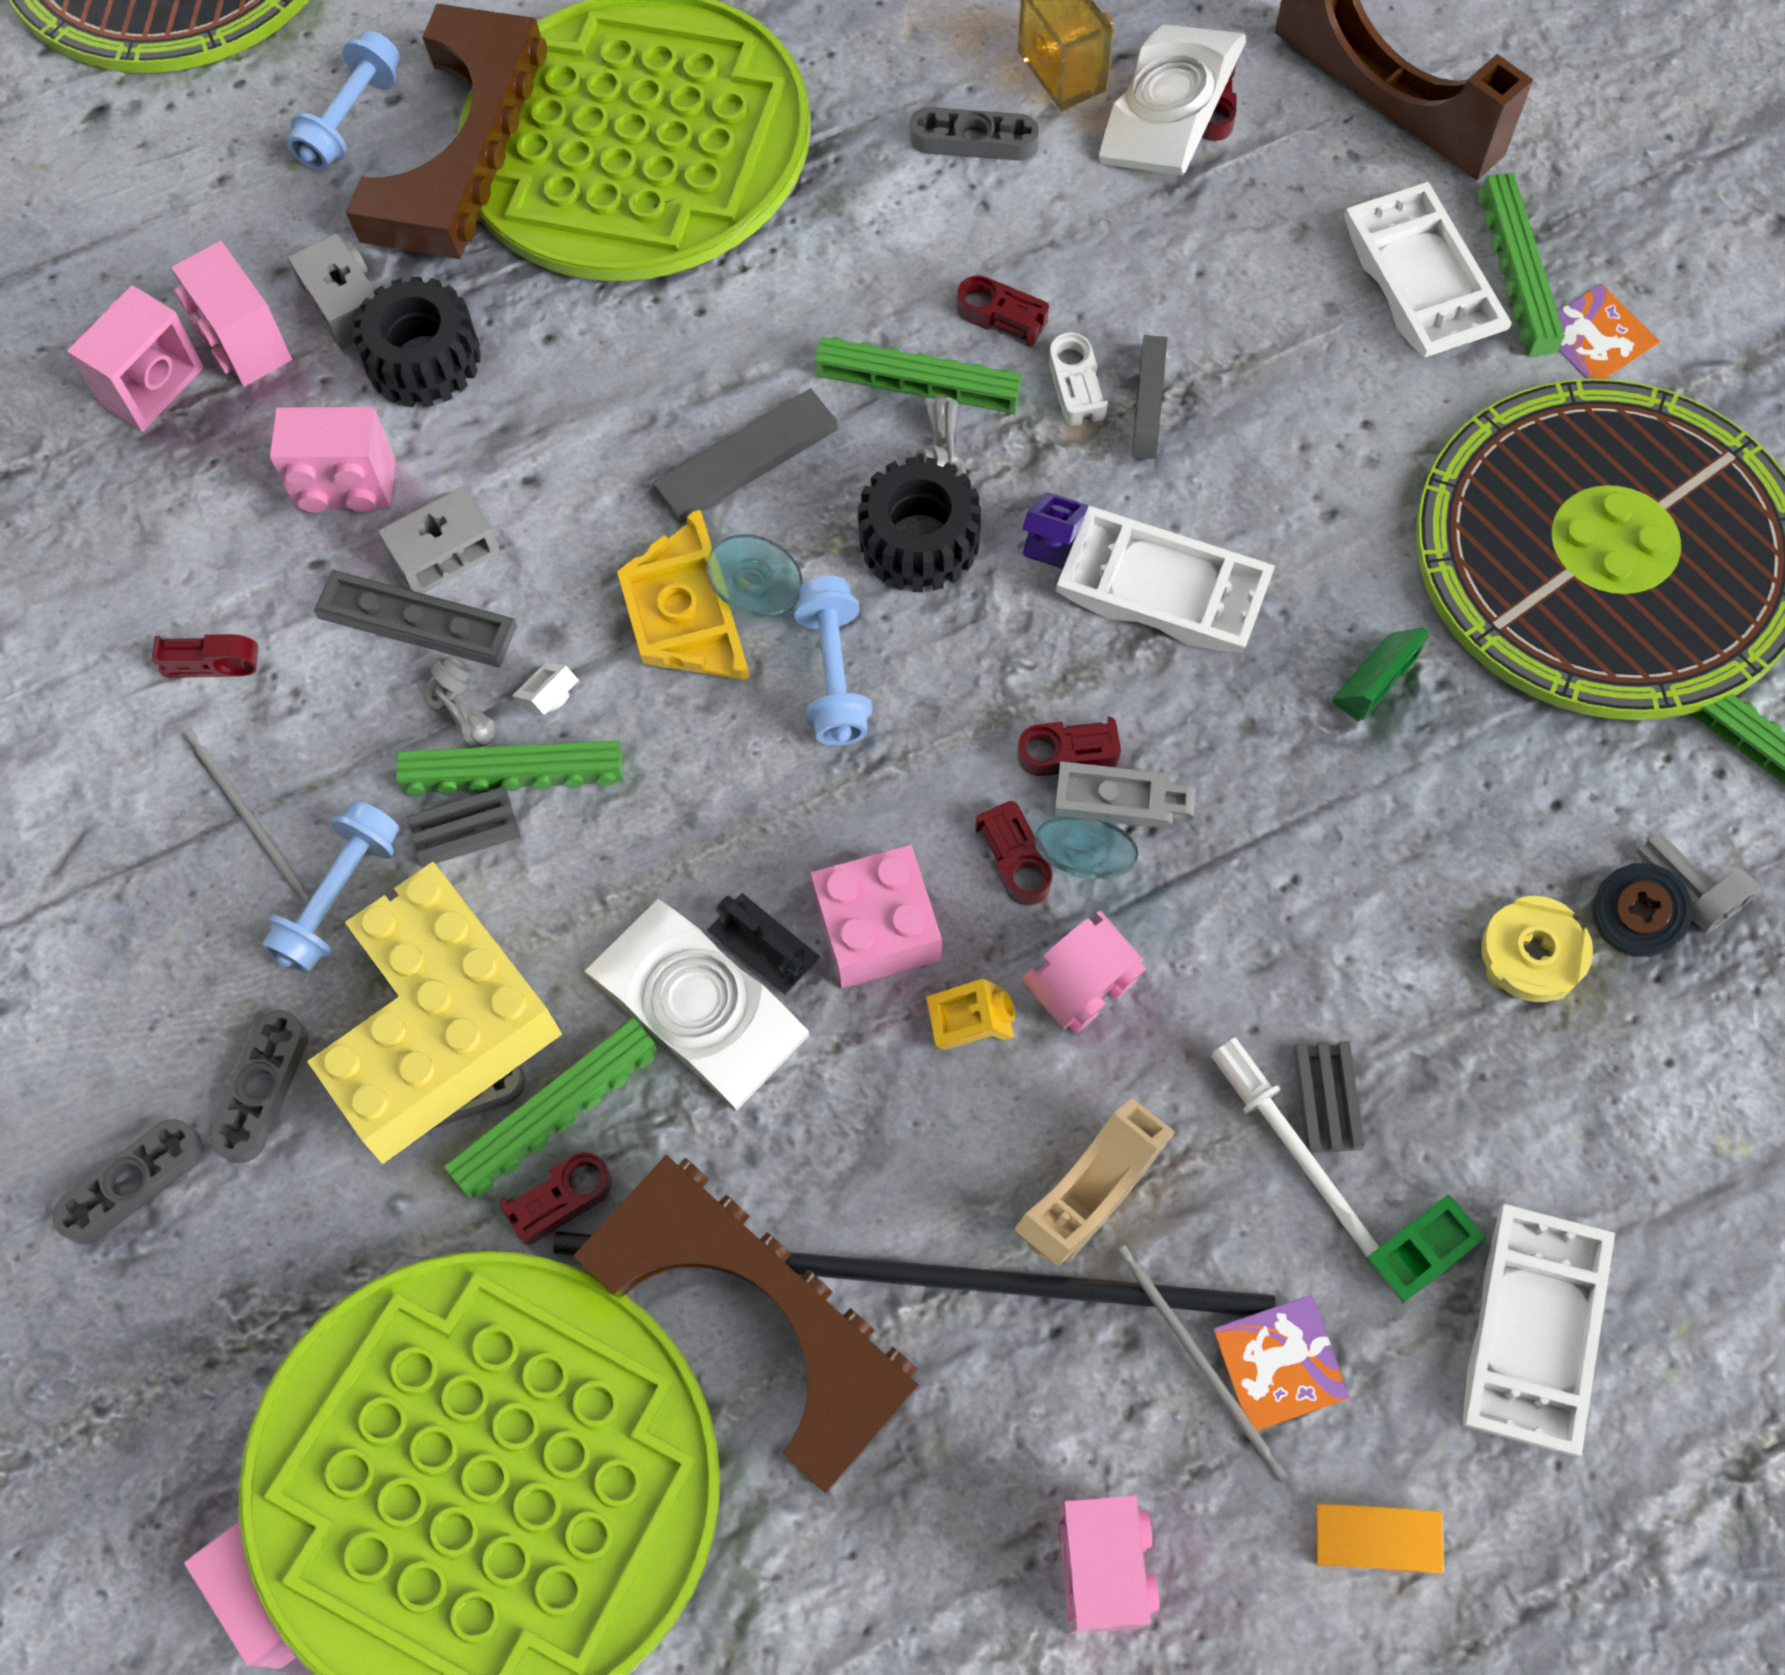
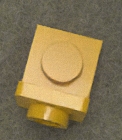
[926,978,1015,1051]

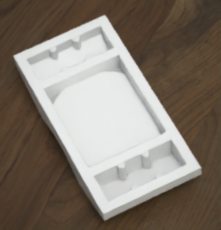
[1099,24,1246,176]
[1344,182,1512,358]
[1056,506,1275,653]
[584,899,809,1111]
[1463,1204,1615,1458]

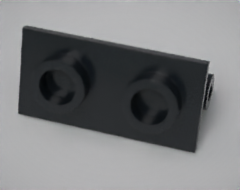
[707,893,820,995]

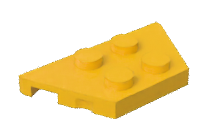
[617,510,750,680]

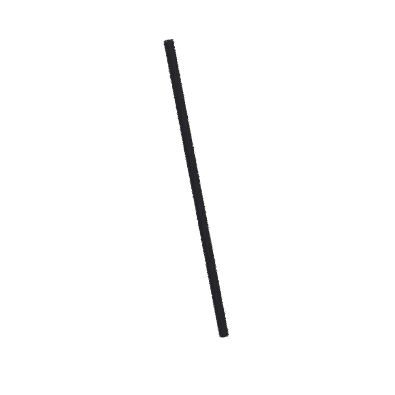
[553,1231,1275,1316]

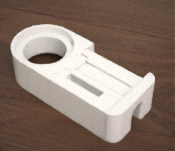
[1049,333,1108,426]

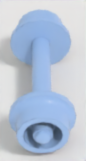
[287,31,401,171]
[794,576,872,746]
[261,801,399,974]

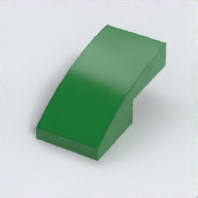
[1366,1194,1486,1304]

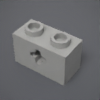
[287,233,381,350]
[378,485,500,594]

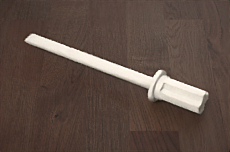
[1211,1037,1379,1257]

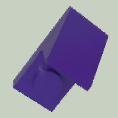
[1022,492,1090,569]

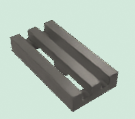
[406,786,521,868]
[1294,1041,1365,1153]

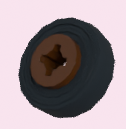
[1593,863,1692,957]

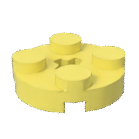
[1481,896,1593,1002]

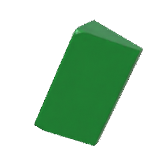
[1332,627,1429,722]

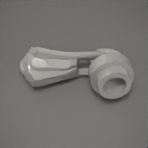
[914,395,966,476]
[423,655,496,748]

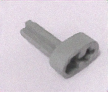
[1637,833,1762,934]

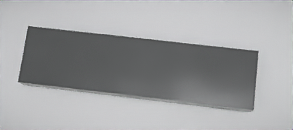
[653,388,838,524]
[314,570,517,668]

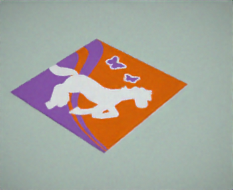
[1557,284,1661,379]
[1213,1294,1350,1431]

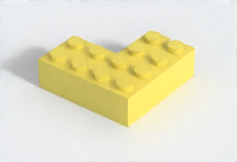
[307,861,562,1164]

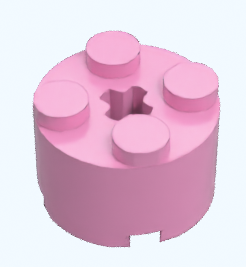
[1021,911,1146,1034]

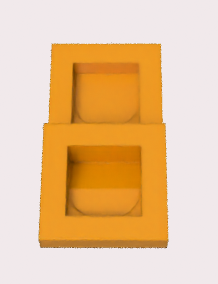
[1317,1504,1445,1574]

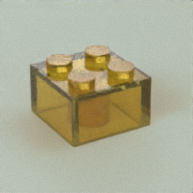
[1018,0,1115,111]

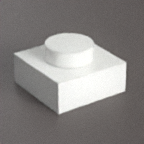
[512,662,578,715]

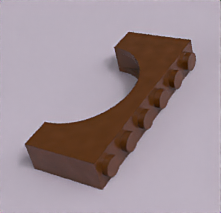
[1274,0,1534,181]
[346,4,547,259]
[573,1154,919,1493]

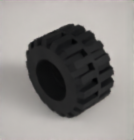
[352,277,481,407]
[858,457,981,592]

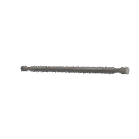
[183,728,312,907]
[1116,1245,1288,1481]

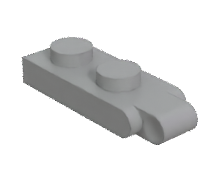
[1054,761,1196,828]

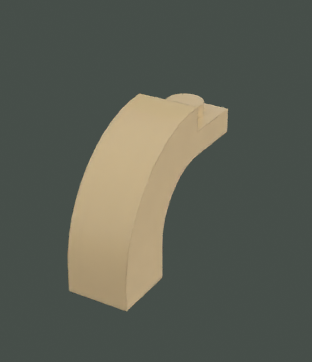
[1014,1098,1175,1267]

